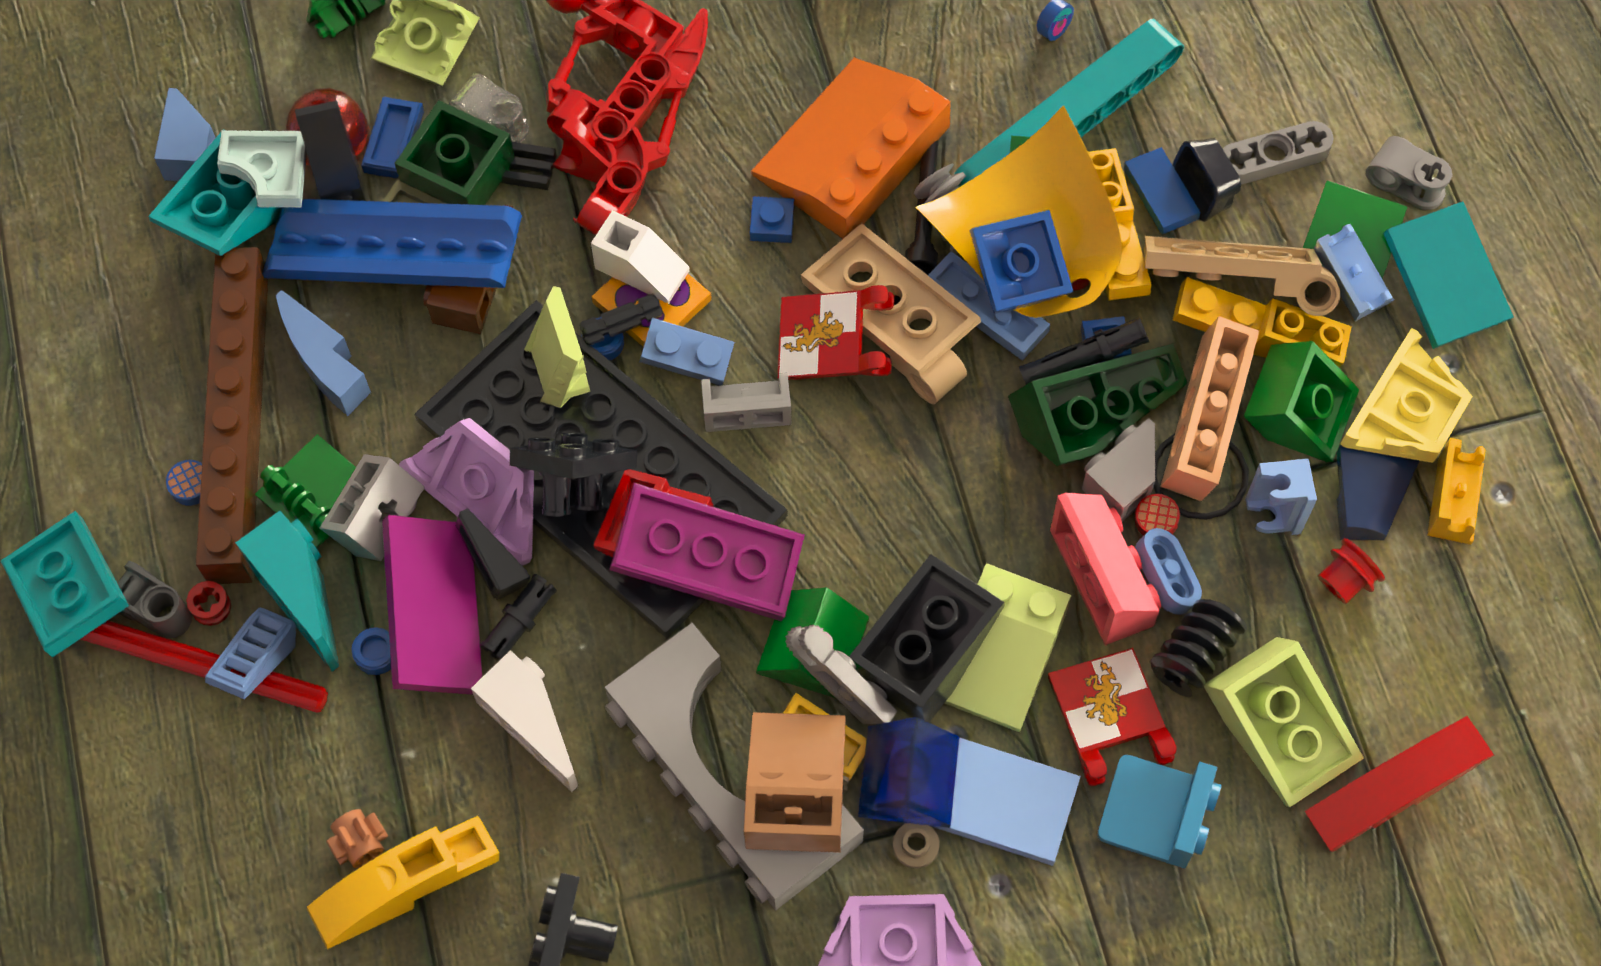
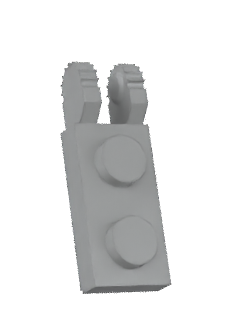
[785,625,897,725]

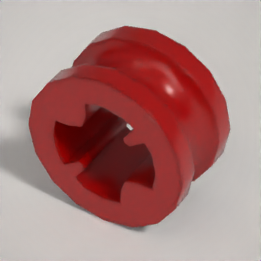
[186,581,231,626]

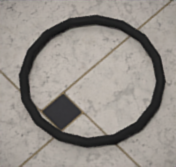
[1153,433,1249,520]

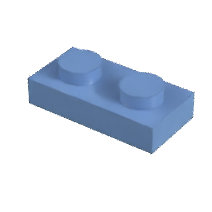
[639,318,734,385]

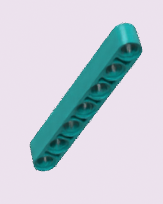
[954,18,1184,187]

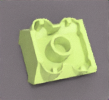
[371,0,480,86]
[524,286,590,408]

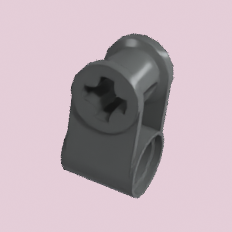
[117,561,192,638]

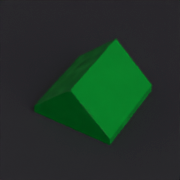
[756,587,869,698]

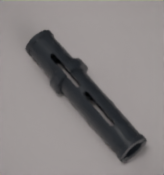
[1018,316,1149,384]

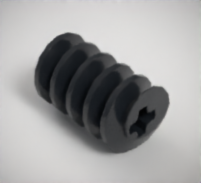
[1150,599,1247,698]

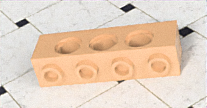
[1161,316,1259,501]

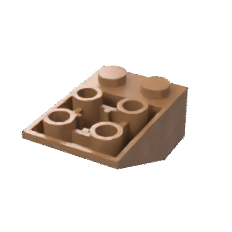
[744,712,846,853]

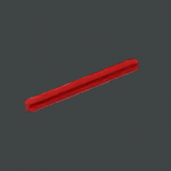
[80,620,328,713]

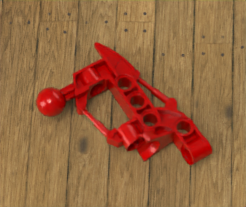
[546,0,708,235]

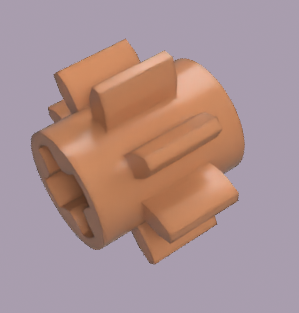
[326,809,388,868]

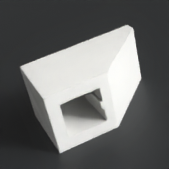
[591,210,689,304]

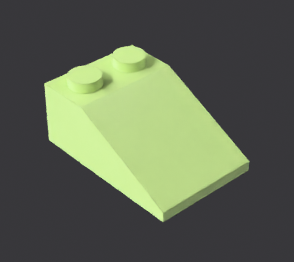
[944,563,1071,732]
[1204,637,1364,808]

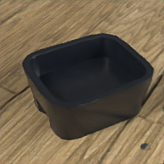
[1173,138,1241,222]

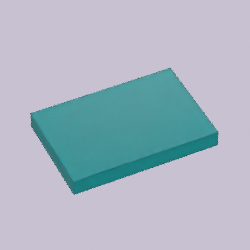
[1383,201,1514,349]
[1,511,129,658]

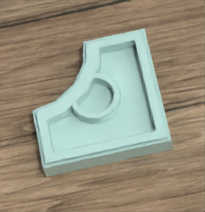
[217,130,307,207]

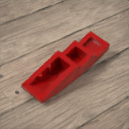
[1304,716,1495,852]

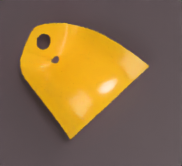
[916,106,1122,318]

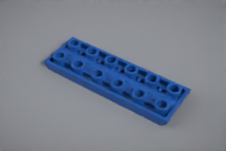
[262,199,522,288]

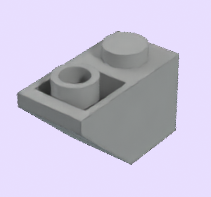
[1082,418,1155,522]

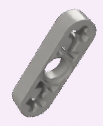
[1223,121,1333,185]

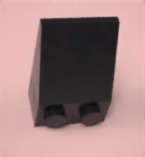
[849,554,1005,726]

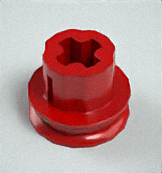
[1318,538,1385,604]

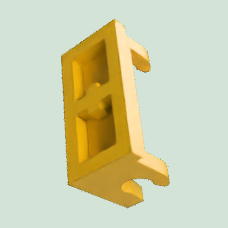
[1427,438,1486,545]

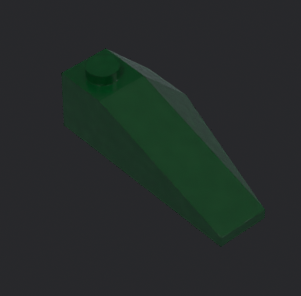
[1008,343,1188,466]

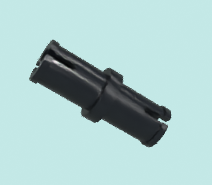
[480,574,557,661]

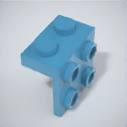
[1097,755,1221,869]

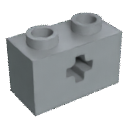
[320,454,425,561]

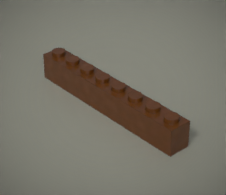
[196,247,268,584]

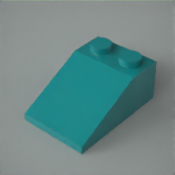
[148,129,282,256]
[236,511,339,671]

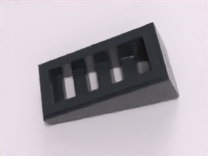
[455,508,531,600]

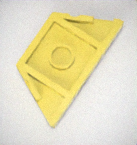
[1340,328,1473,463]

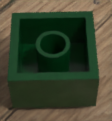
[394,100,515,205]

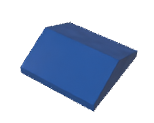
[969,210,1074,313]

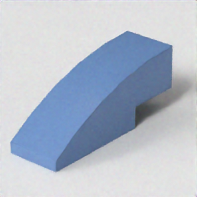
[276,290,371,416]

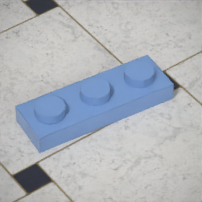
[928,251,1050,361]

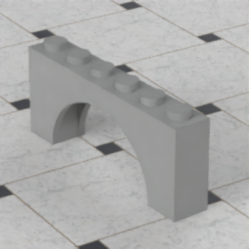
[605,623,864,911]

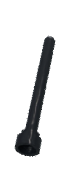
[905,140,939,275]

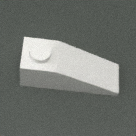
[471,650,578,792]

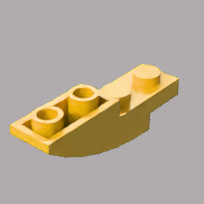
[1088,148,1152,301]
[1172,277,1352,367]
[307,816,499,949]

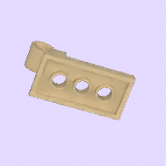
[801,223,981,404]
[1144,236,1340,316]

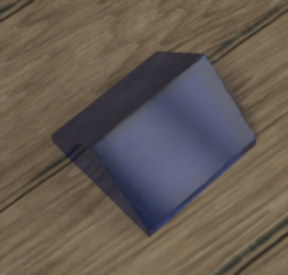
[858,717,960,828]

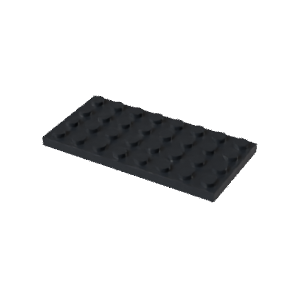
[414,300,788,639]

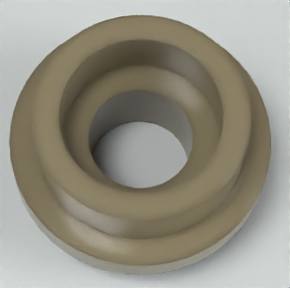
[893,821,940,869]

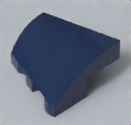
[1336,445,1419,540]

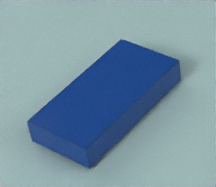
[361,97,424,179]
[1123,147,1200,235]

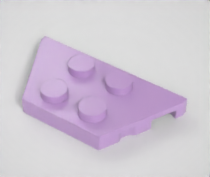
[399,418,534,566]
[818,894,982,966]

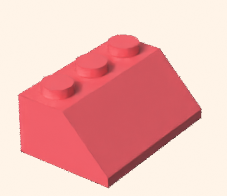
[1050,493,1161,645]

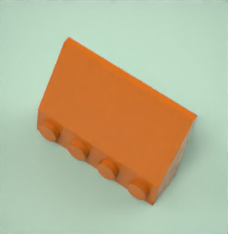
[751,58,950,239]

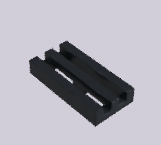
[500,142,557,190]

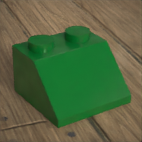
[1244,341,1360,462]

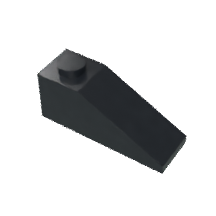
[295,100,366,201]

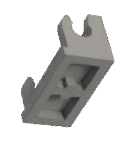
[701,372,792,432]

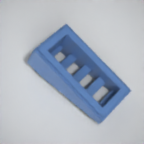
[205,607,296,699]

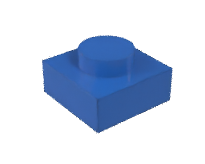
[750,196,794,243]

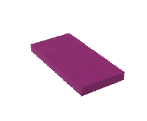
[609,483,805,621]
[382,515,482,695]

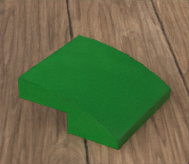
[1303,180,1408,279]

